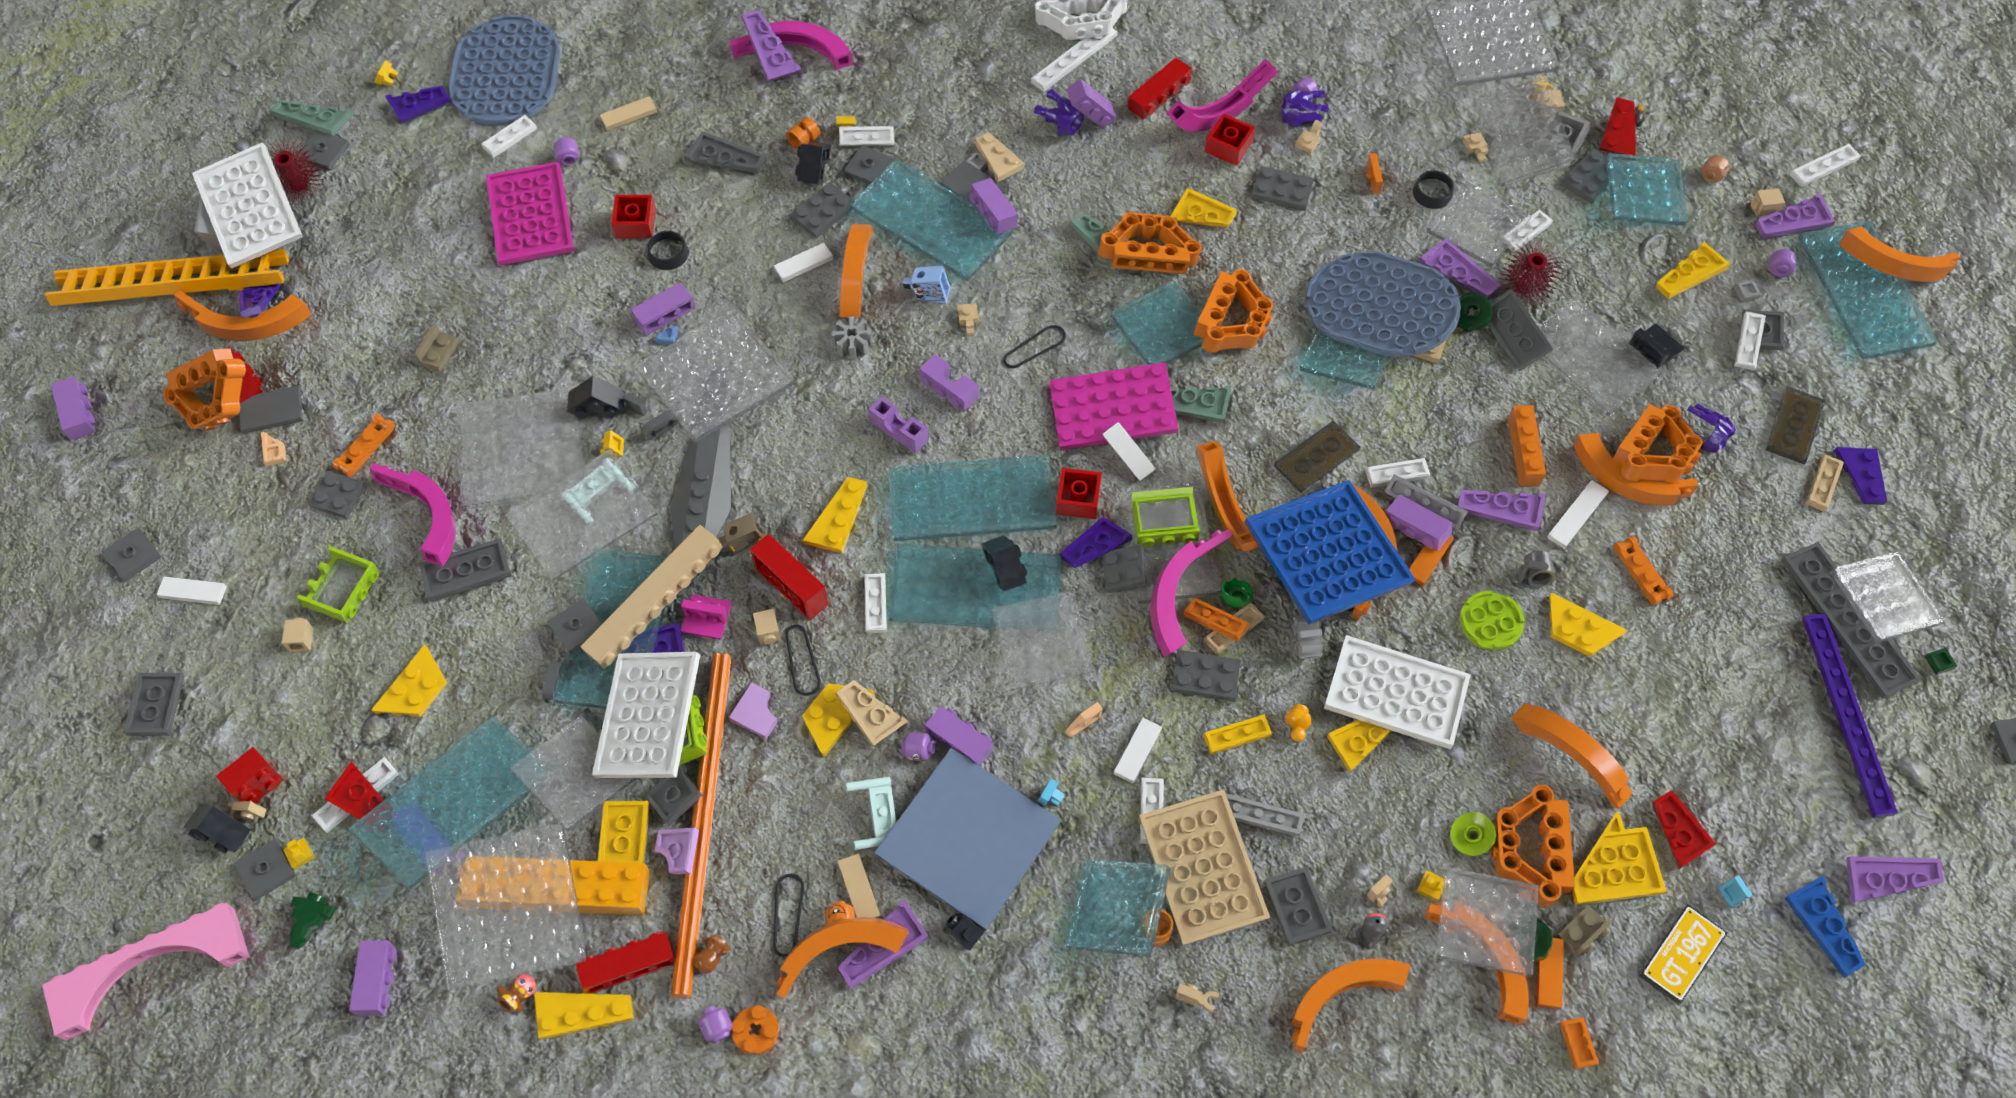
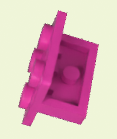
[681,594,732,640]

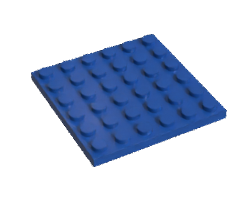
[1244,480,1415,625]

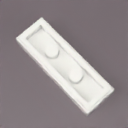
[481,115,537,158]
[839,126,894,146]
[1500,210,1553,253]
[774,243,833,282]
[1734,311,1766,370]
[1102,422,1156,482]
[1365,458,1430,488]
[864,573,887,634]
[157,577,226,605]
[1114,718,1162,784]
[1140,778,1164,844]

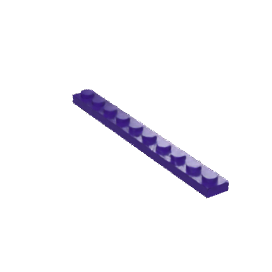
[1802,614,1898,818]

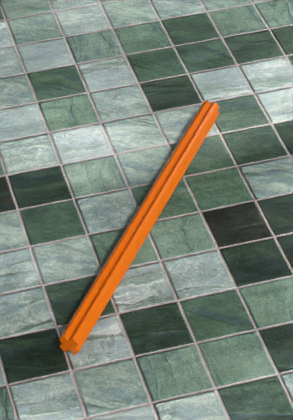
[671,653,731,999]

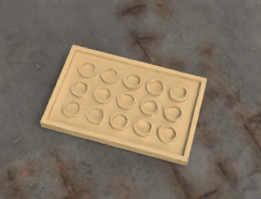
[1139,789,1270,946]

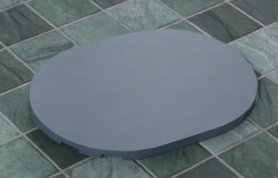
[448,15,561,126]
[1306,251,1461,357]

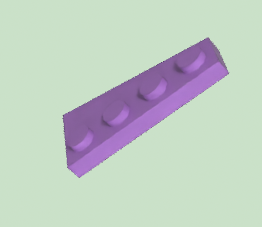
[741,10,801,82]
[1755,193,1835,239]
[1419,239,1501,298]
[1457,490,1546,531]
[1846,856,1944,903]
[838,899,929,989]

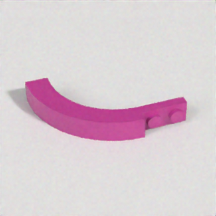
[730,21,852,70]
[1166,58,1279,132]
[370,463,456,567]
[1150,529,1233,658]

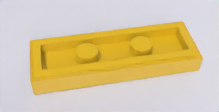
[1203,715,1272,755]

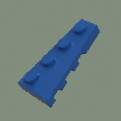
[1784,876,1866,978]

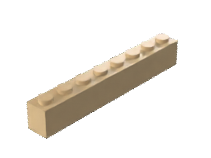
[580,525,723,669]

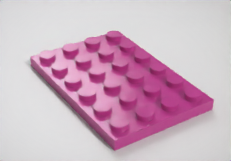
[486,161,574,266]
[1049,362,1178,451]

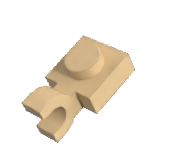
[1295,120,1322,154]
[1462,132,1489,163]
[957,303,979,336]
[227,801,266,821]
[1367,874,1393,907]
[1175,983,1219,1013]

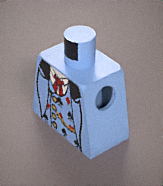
[903,266,951,304]

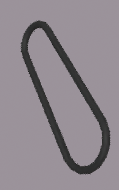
[1003,325,1066,368]
[786,624,821,696]
[773,873,805,957]

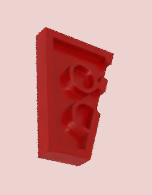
[1599,97,1636,159]
[324,761,396,834]
[1652,790,1716,869]

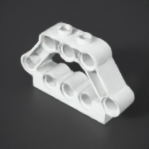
[1035,0,1127,40]

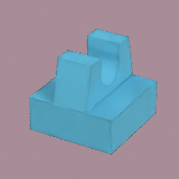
[1037,778,1065,806]
[1718,876,1753,908]

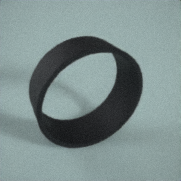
[1413,170,1454,209]
[647,231,689,270]

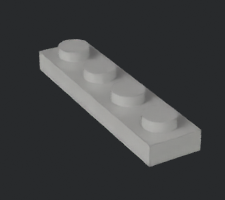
[1384,474,1468,530]
[1226,794,1305,837]

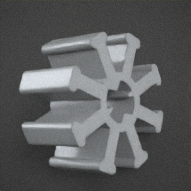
[832,316,872,359]
[1291,616,1323,659]

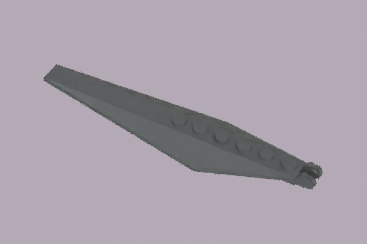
[670,372,731,588]

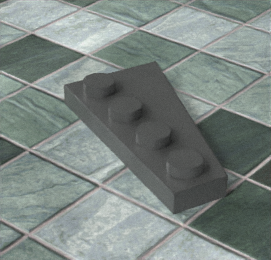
[684,131,766,173]

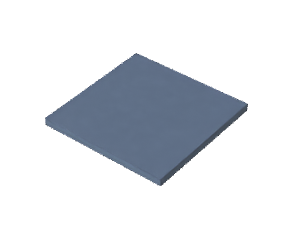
[874,747,1061,931]

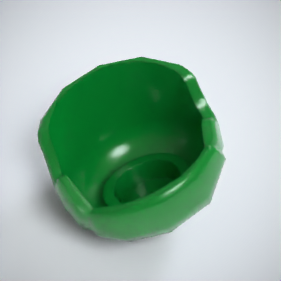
[1221,578,1253,608]

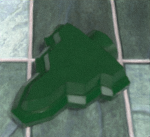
[289,892,336,950]

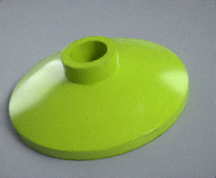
[1450,812,1496,856]

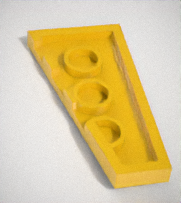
[1656,242,1730,299]
[803,477,868,554]
[534,992,634,1040]

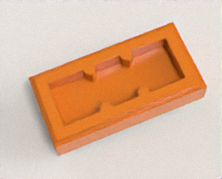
[1366,153,1383,194]
[1559,1017,1599,1070]

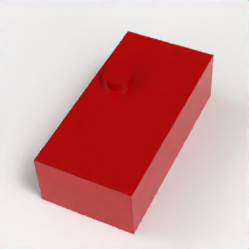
[750,533,829,620]

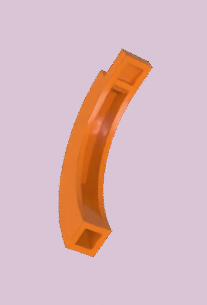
[839,224,874,318]
[1839,226,1961,282]
[1573,433,1698,505]
[1197,441,1259,551]
[1511,703,1633,808]
[1424,902,1529,1026]
[775,917,909,999]
[1291,959,1410,1053]

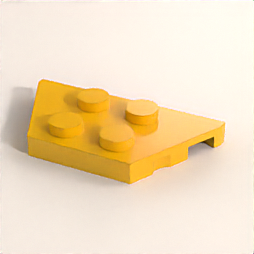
[1548,593,1627,657]
[372,645,447,717]
[802,683,875,757]

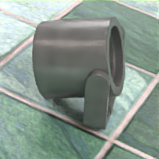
[1517,551,1556,589]

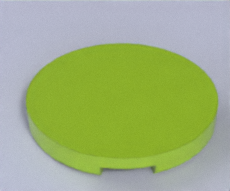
[1460,591,1525,650]

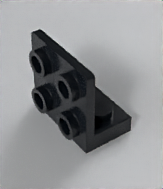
[1628,324,1684,370]

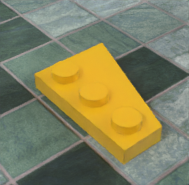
[1171,188,1237,228]
[1327,720,1392,773]

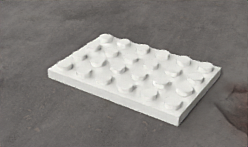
[192,142,303,268]
[1324,635,1471,749]
[592,652,700,778]

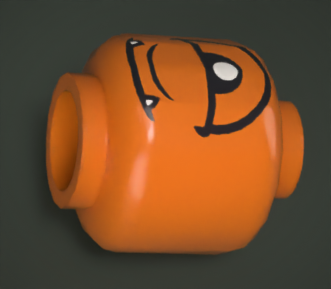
[825,901,855,924]

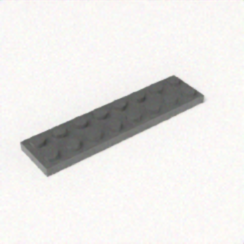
[1781,542,1921,699]

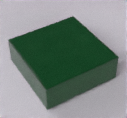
[1924,648,1957,675]

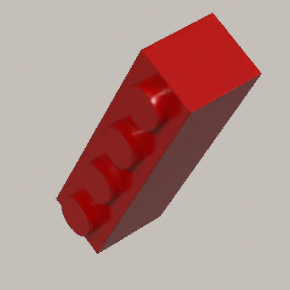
[1127,57,1192,120]
[576,932,675,994]

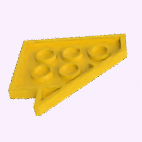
[1572,812,1667,906]

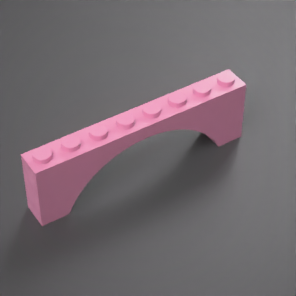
[42,903,250,1041]

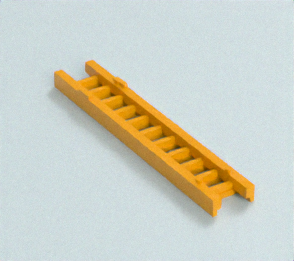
[45,249,289,306]

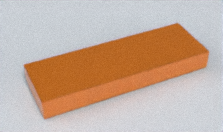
[1409,536,1454,587]
[1183,597,1249,642]
[1537,938,1564,1010]

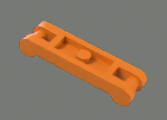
[332,414,395,477]
[1614,536,1674,605]

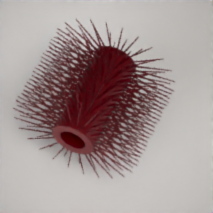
[267,137,325,204]
[1498,238,1565,307]

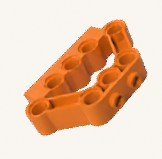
[1098,212,1202,274]
[1193,269,1273,353]
[163,349,246,431]
[1612,404,1703,483]
[1490,784,1575,908]

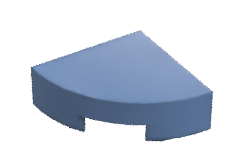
[655,326,679,345]

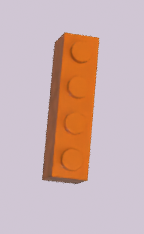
[1508,405,1546,487]

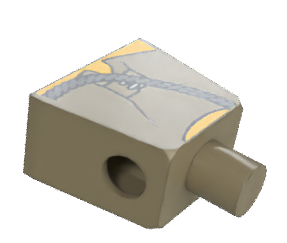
[717,512,765,555]

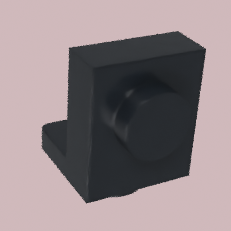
[943,913,984,951]

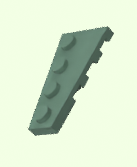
[269,100,353,136]
[1069,213,1130,272]
[1171,386,1232,423]

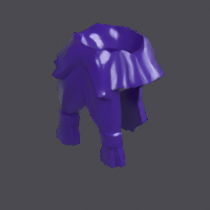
[1033,89,1084,137]
[1280,89,1329,127]
[1687,404,1736,453]

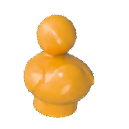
[1285,704,1312,742]

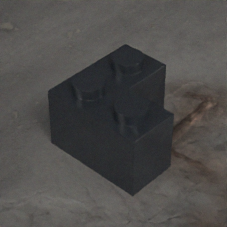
[795,141,831,184]
[567,376,625,419]
[981,535,1027,592]
[184,804,251,854]

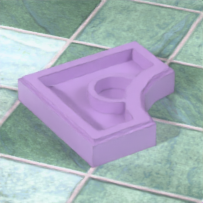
[729,683,778,739]
[654,828,699,875]

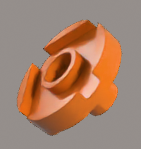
[732,1005,779,1055]

